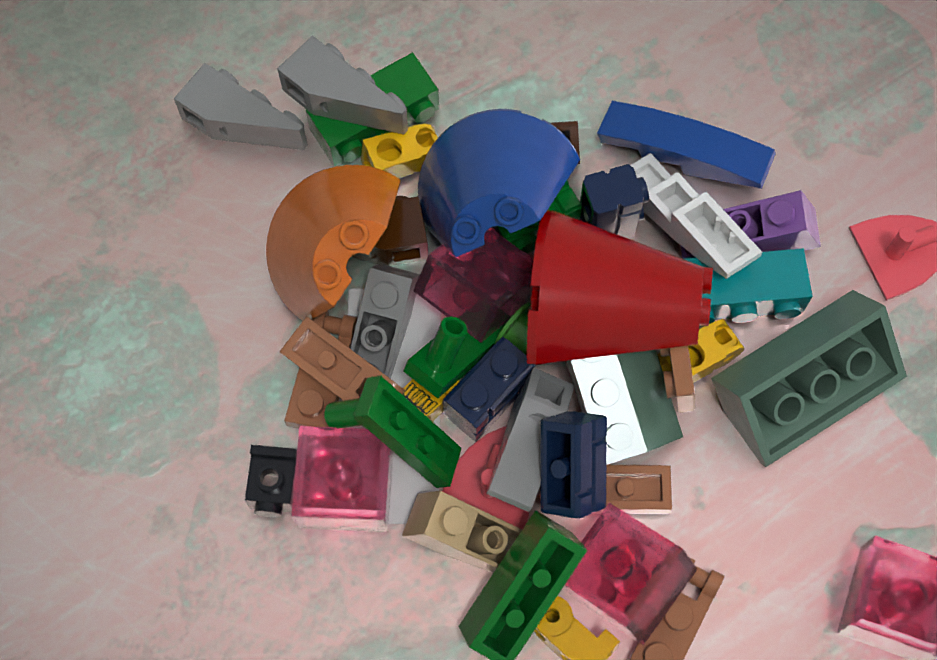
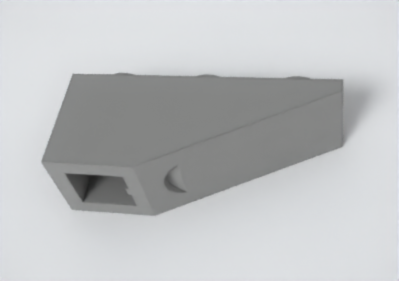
[277,35,408,134]
[174,63,308,150]
[350,264,421,396]
[486,367,574,512]

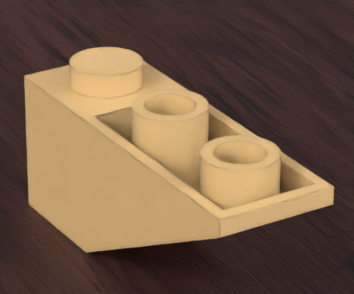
[402,491,522,573]

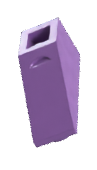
[681,190,821,259]

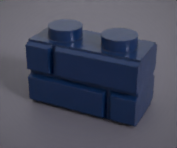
[580,164,649,239]
[443,337,536,442]
[541,411,607,519]

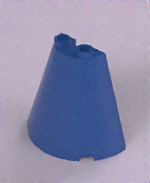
[418,109,580,257]

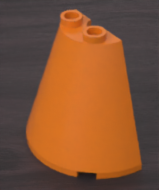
[266,165,401,321]

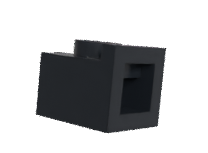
[245,445,301,518]

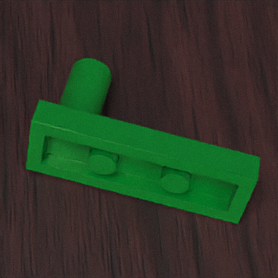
[403,297,511,398]
[324,375,462,488]

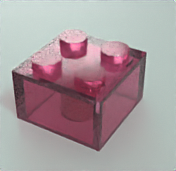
[413,227,533,343]
[291,426,393,532]
[563,503,698,645]
[837,536,937,660]

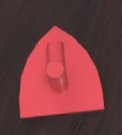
[849,215,937,301]
[442,425,530,529]

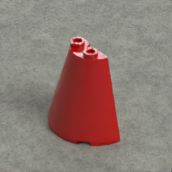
[527,210,713,364]

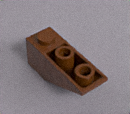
[351,196,429,266]

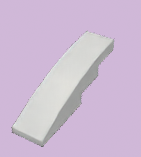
[630,153,762,279]

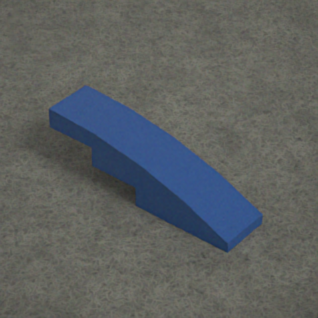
[597,100,776,189]

